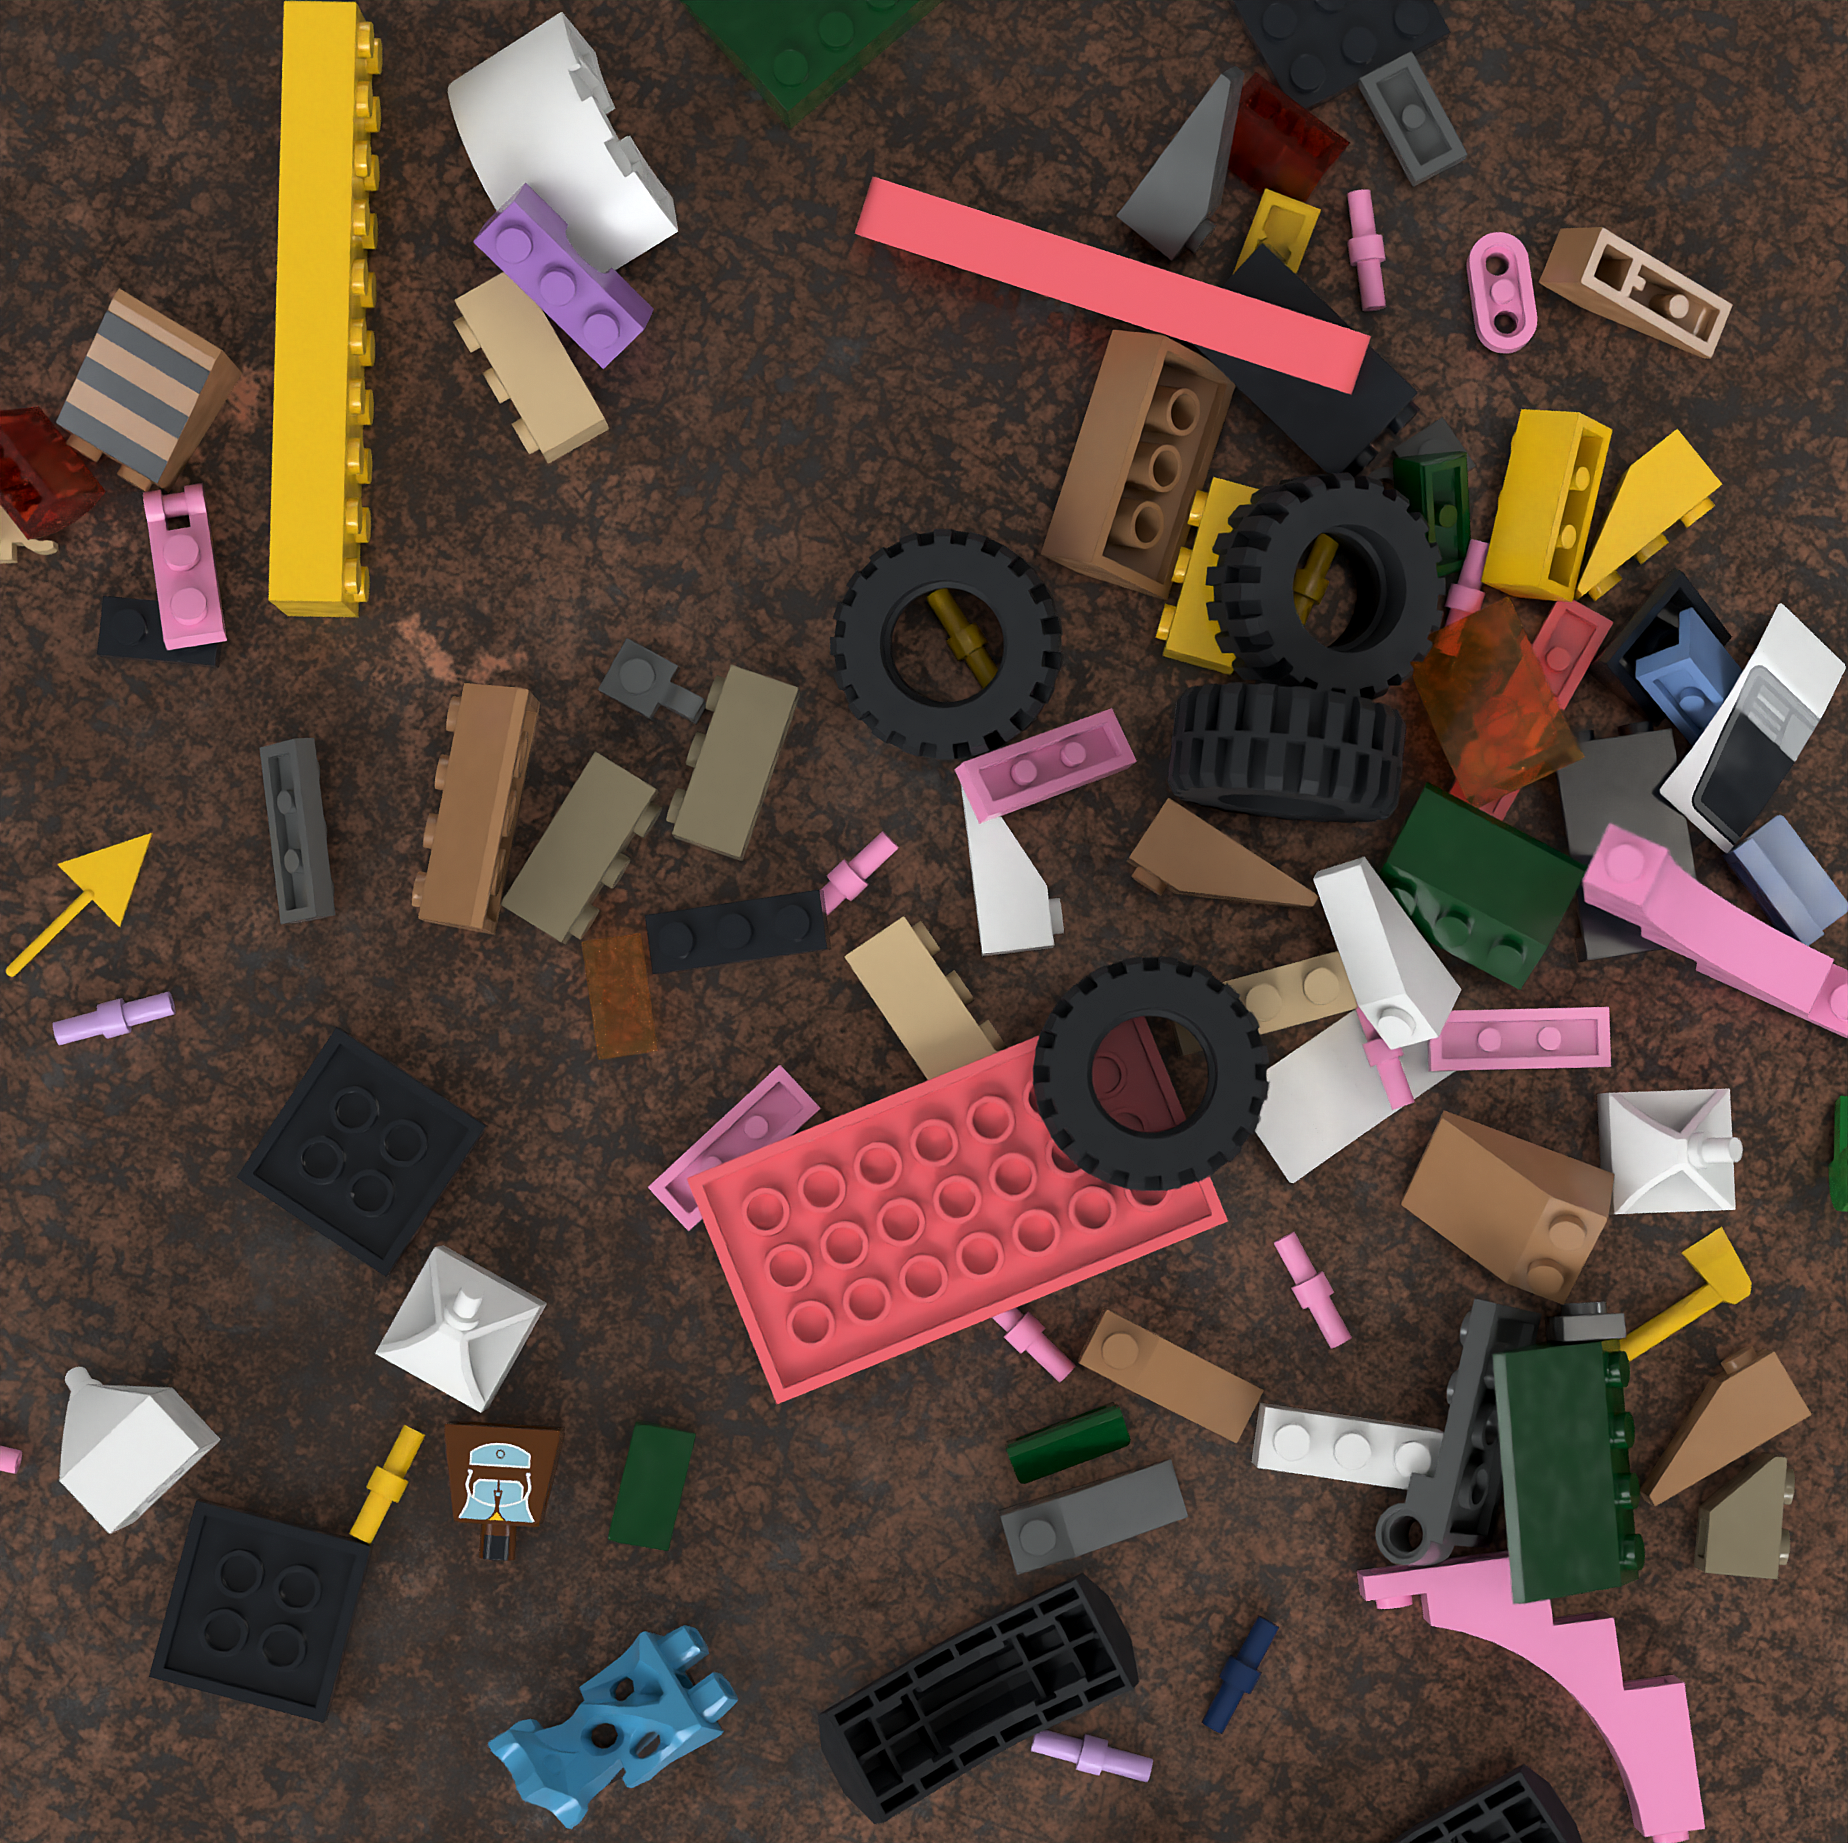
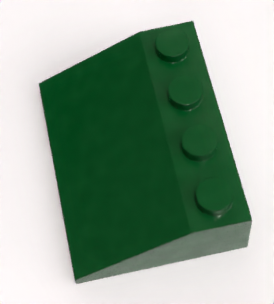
[679,0,944,129]
[1493,1338,1645,1604]

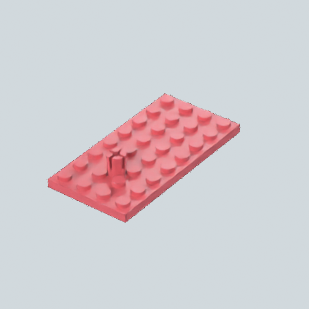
[686,1016,1228,1404]

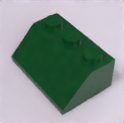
[1375,782,1588,990]

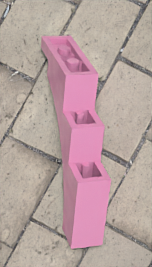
[1583,824,1848,1039]
[1357,1550,1705,1843]

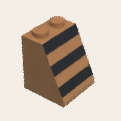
[56,289,242,493]

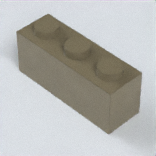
[666,665,801,862]
[500,751,662,945]

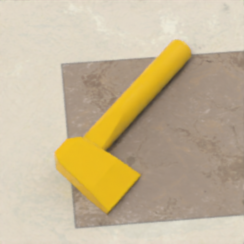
[1619,1227,1752,1362]

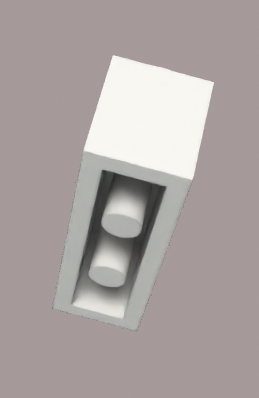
[1251,1403,1444,1490]

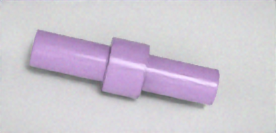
[53,991,176,1045]
[1031,1730,1153,1782]

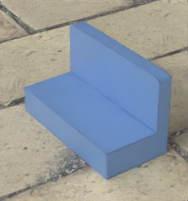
[1636,607,1743,747]
[1722,815,1848,946]

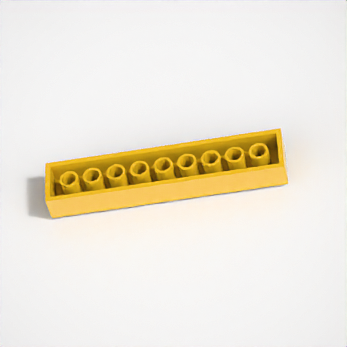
[268,1,382,617]

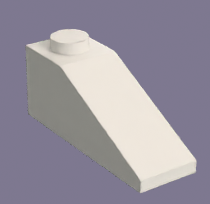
[961,785,1064,957]
[1313,857,1462,1050]

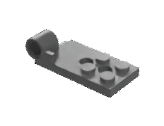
[1375,1298,1542,1566]

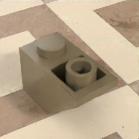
[1694,1452,1795,1580]

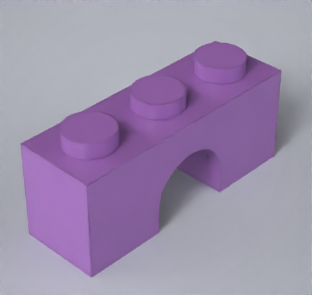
[473,183,654,369]

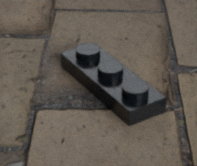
[645,890,831,975]

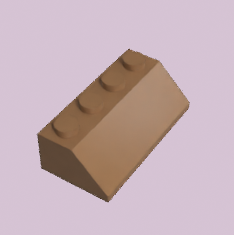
[1041,330,1236,600]
[412,683,540,935]

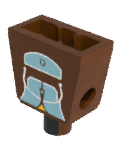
[444,1420,565,1560]

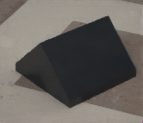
[1587,568,1732,727]

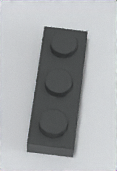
[260,738,336,924]

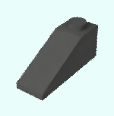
[1117,66,1245,261]
[999,1458,1188,1575]

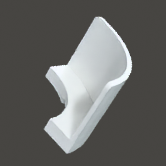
[448,12,678,273]

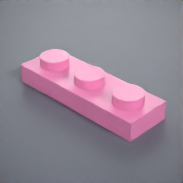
[955,708,1137,824]
[1427,1007,1611,1071]
[648,1065,821,1231]

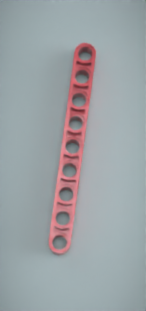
[855,176,1371,395]

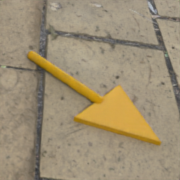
[6,833,153,977]

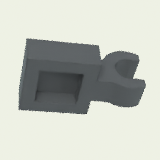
[598,638,706,725]

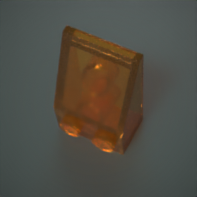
[1410,596,1586,808]

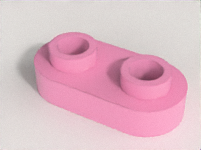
[1466,232,1537,354]

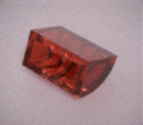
[1228,72,1350,204]
[0,406,106,540]

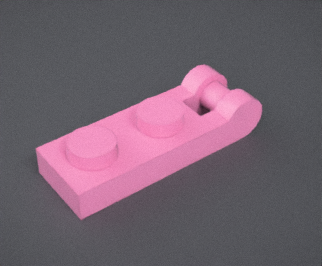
[143,483,227,650]

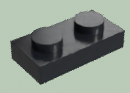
[97,596,225,668]

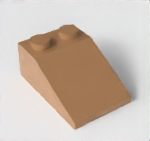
[1401,1110,1615,1305]

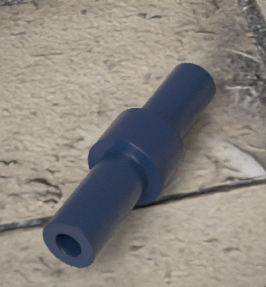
[1202,1615,1280,1734]

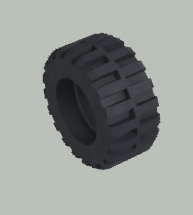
[1205,473,1446,700]
[830,529,1063,759]
[1167,683,1407,823]
[1033,956,1270,1191]

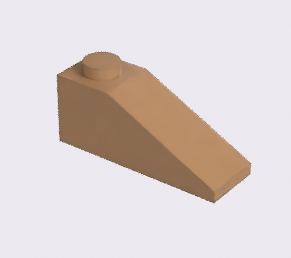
[1539,227,1733,359]
[1126,797,1319,910]
[1077,1307,1264,1444]
[1640,1346,1812,1506]

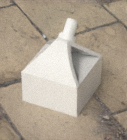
[1597,1088,1742,1214]
[375,1245,547,1412]
[59,1367,221,1534]

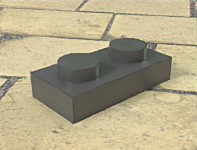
[1357,51,1468,187]
[1545,1302,1626,1341]

